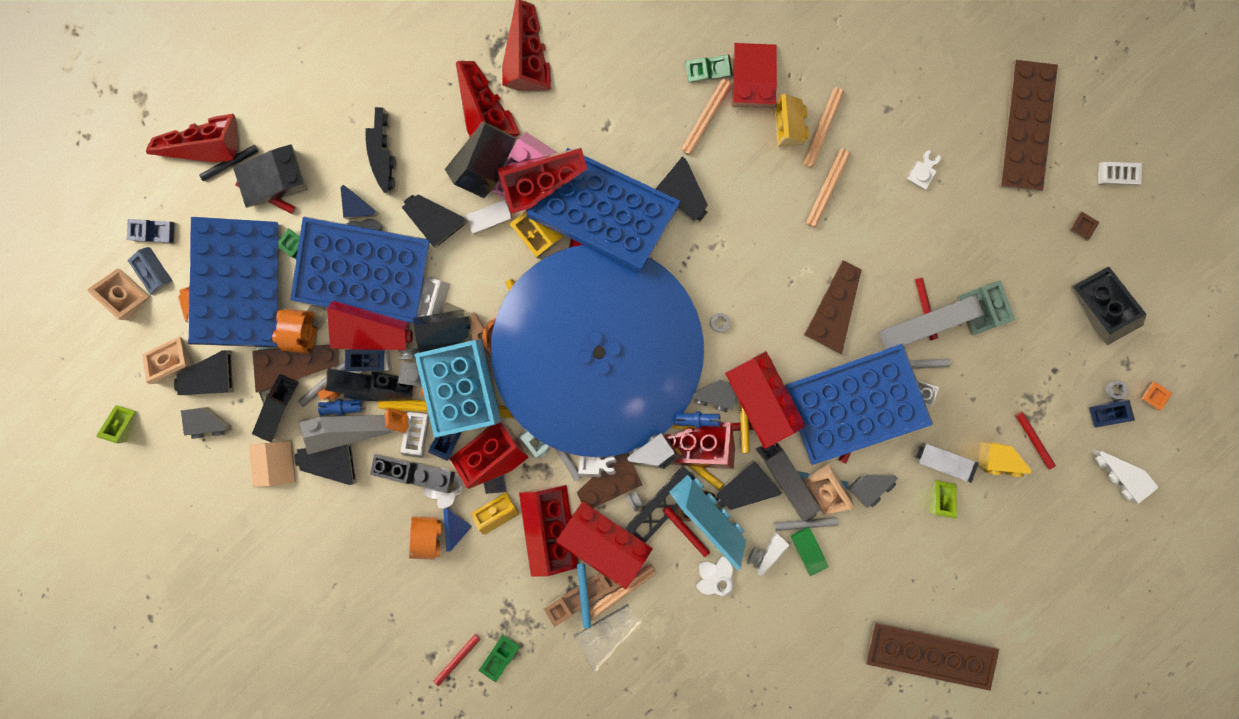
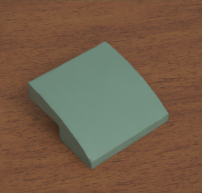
[957,280,1015,335]

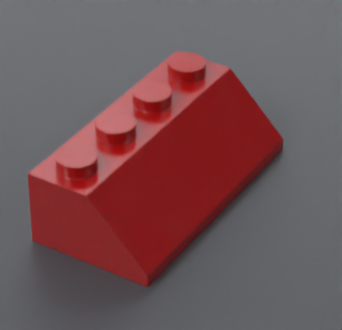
[725,351,806,449]
[519,485,578,577]
[555,501,653,590]

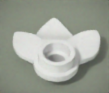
[423,467,465,509]
[696,556,734,596]

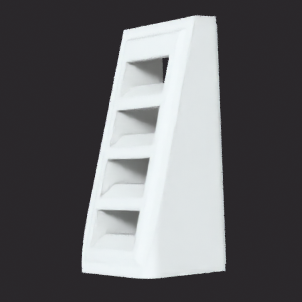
[1098,162,1142,185]
[400,411,429,458]
[756,532,789,576]

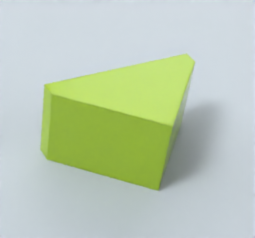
[97,405,135,444]
[929,480,957,519]

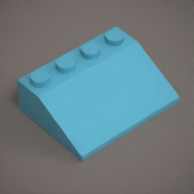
[415,339,502,438]
[669,475,746,571]

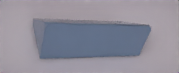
[127,247,172,295]

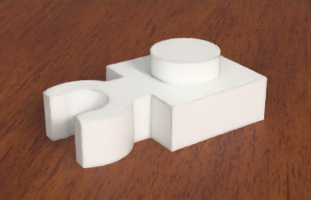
[906,150,941,190]
[578,456,617,477]

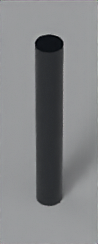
[199,144,259,182]

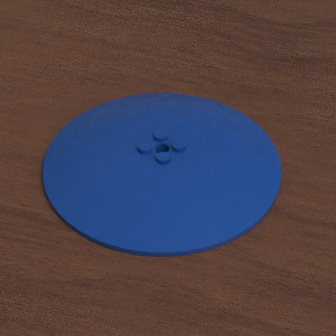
[491,245,704,457]

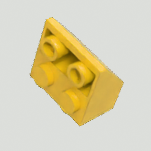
[510,209,565,259]
[978,442,1031,477]

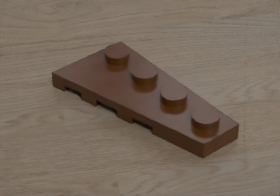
[804,260,862,354]
[252,344,340,393]

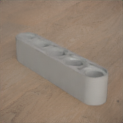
[878,294,984,349]

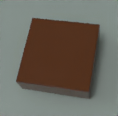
[1069,211,1099,241]

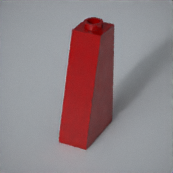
[327,301,413,350]

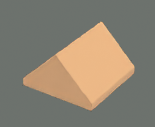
[87,268,149,321]
[142,337,194,384]
[249,440,296,487]
[803,463,854,515]

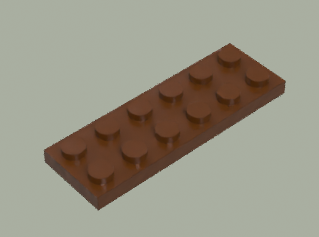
[999,60,1058,191]
[865,622,999,691]

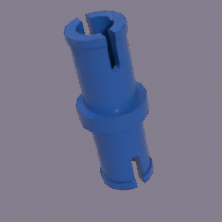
[318,399,363,416]
[676,411,721,428]

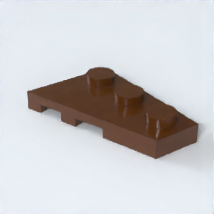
[577,453,643,508]

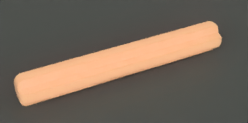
[681,79,732,155]
[803,87,844,168]
[806,149,851,227]
[590,564,656,621]

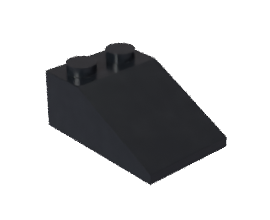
[445,121,515,199]
[233,144,307,208]
[1073,267,1147,345]

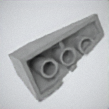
[299,415,391,455]

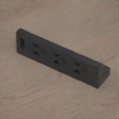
[625,465,701,543]

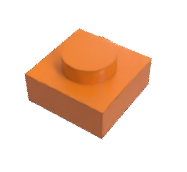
[1141,382,1173,411]
[318,389,340,402]
[384,408,409,433]

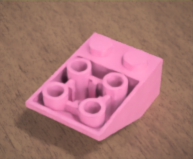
[491,132,557,212]

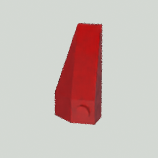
[502,0,551,91]
[456,61,520,137]
[146,113,238,162]
[497,147,587,214]
[665,422,735,469]

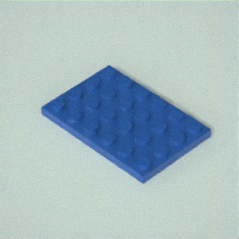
[527,148,680,272]
[188,216,278,348]
[290,216,430,323]
[785,343,933,465]

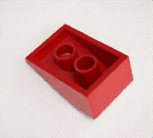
[731,43,777,108]
[449,422,529,489]

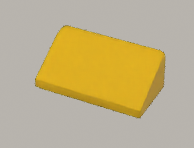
[470,492,519,535]

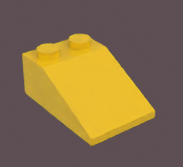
[775,94,809,147]

